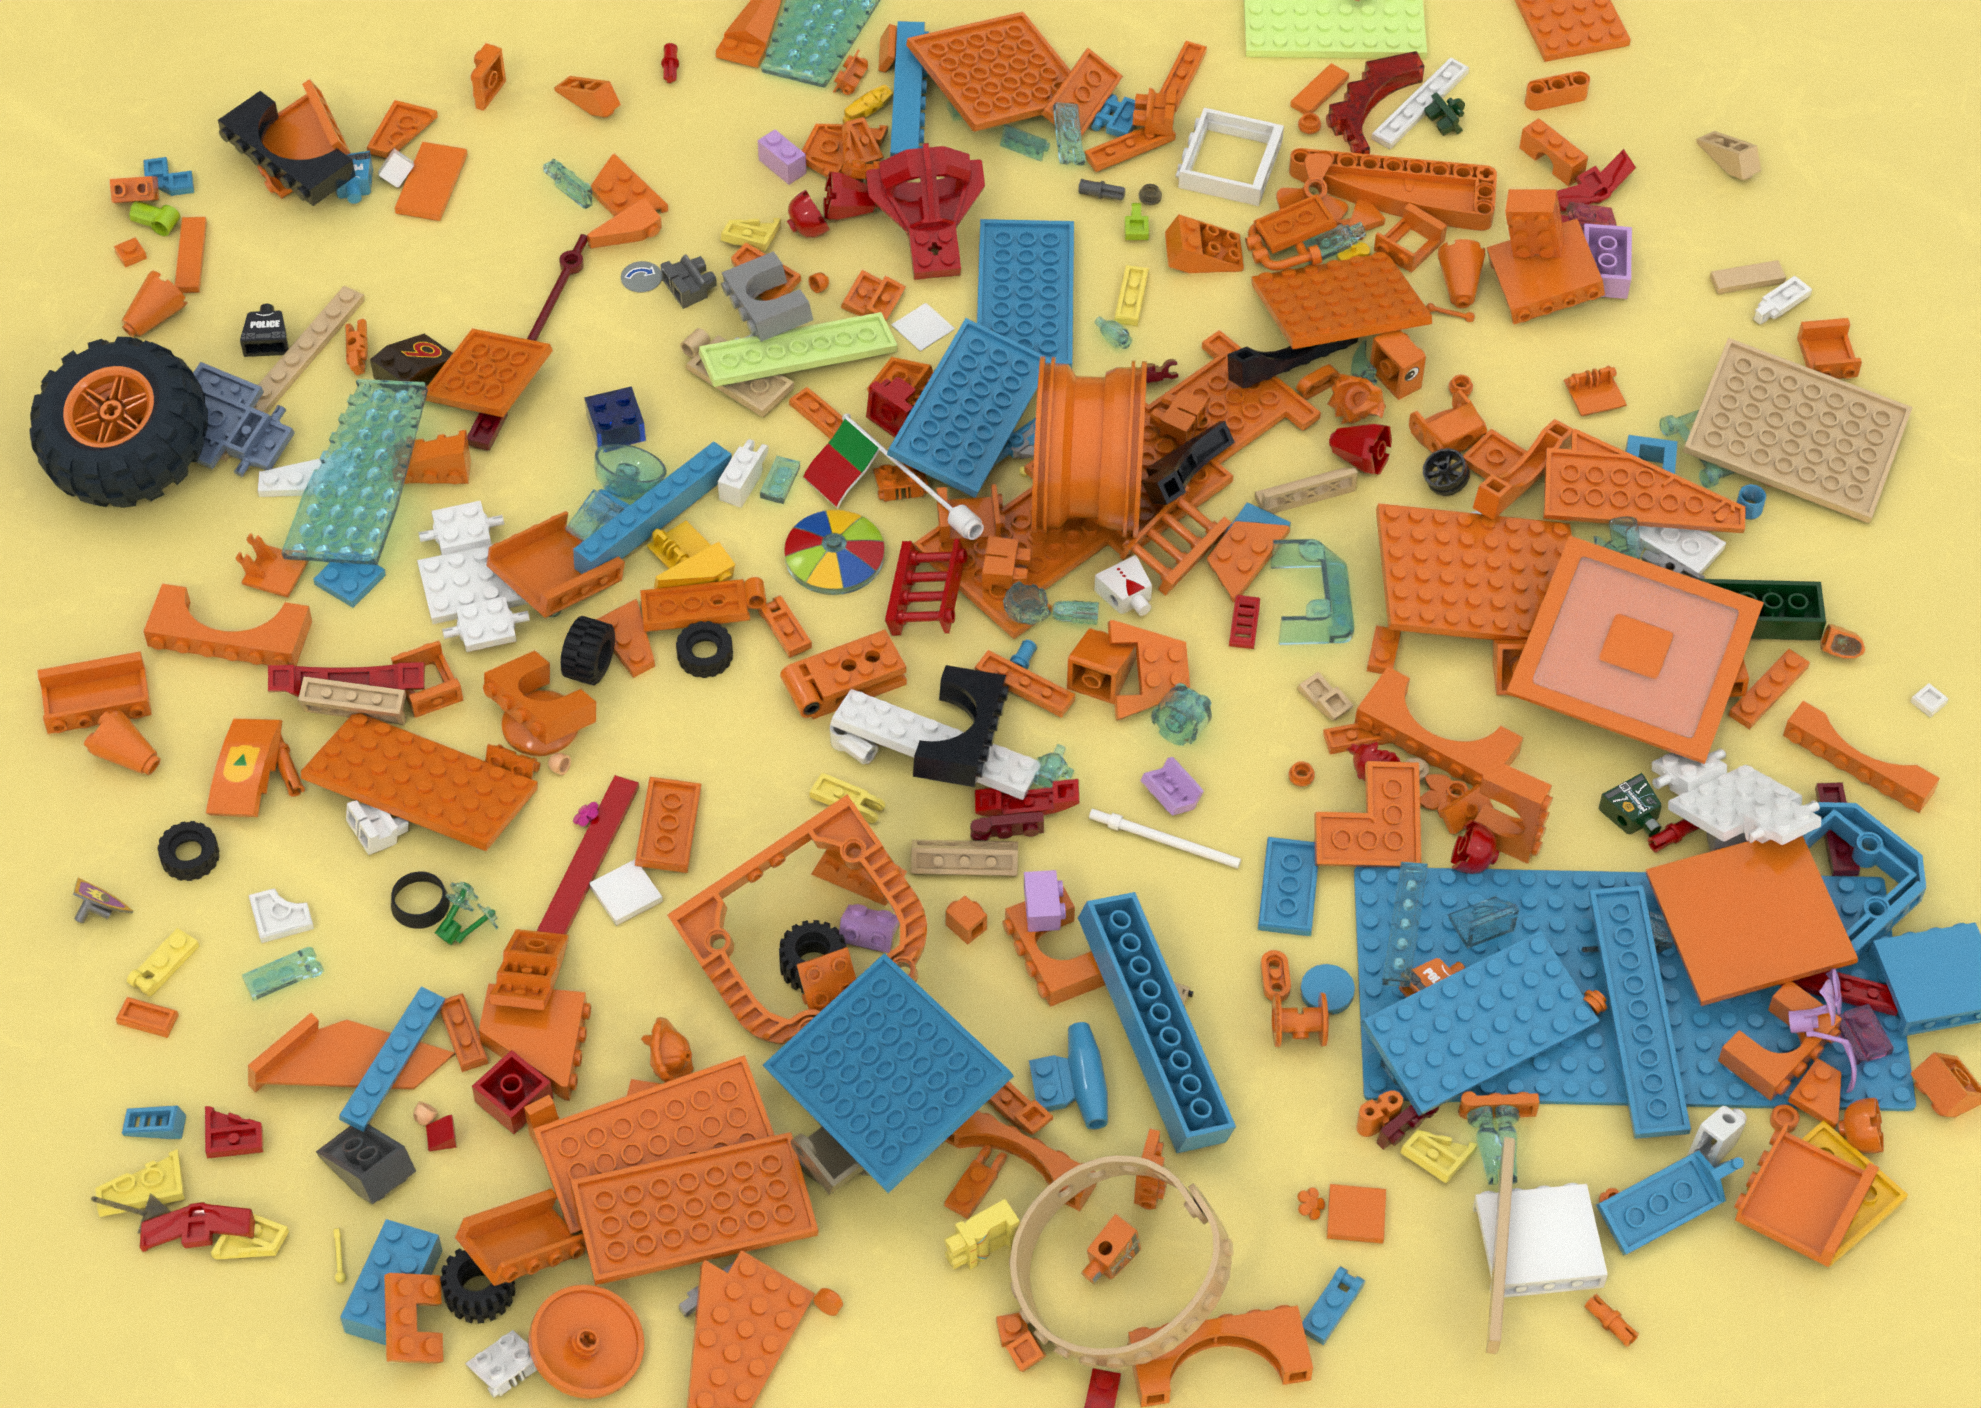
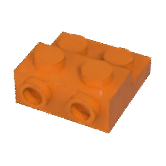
[471,43,506,111]
[1134,1129,1167,1210]

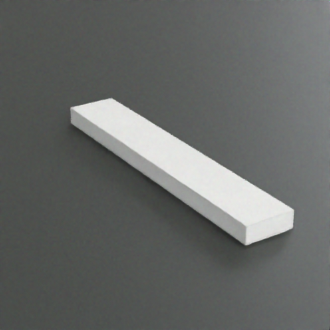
[1371,58,1469,149]

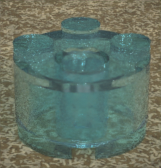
[1151,683,1212,746]

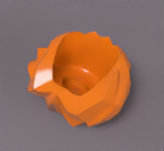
[1327,374,1386,424]

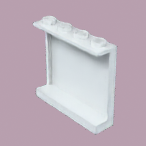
[1473,1183,1608,1298]

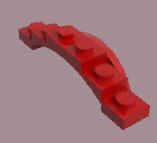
[268,662,425,697]

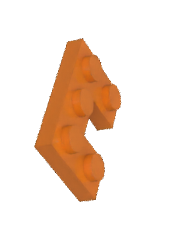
[384,1273,443,1364]

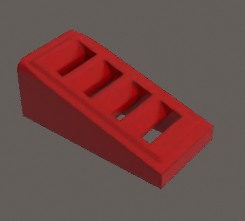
[1229,595,1261,649]

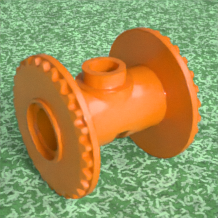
[1272,992,1329,1047]

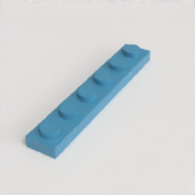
[339,986,445,1132]

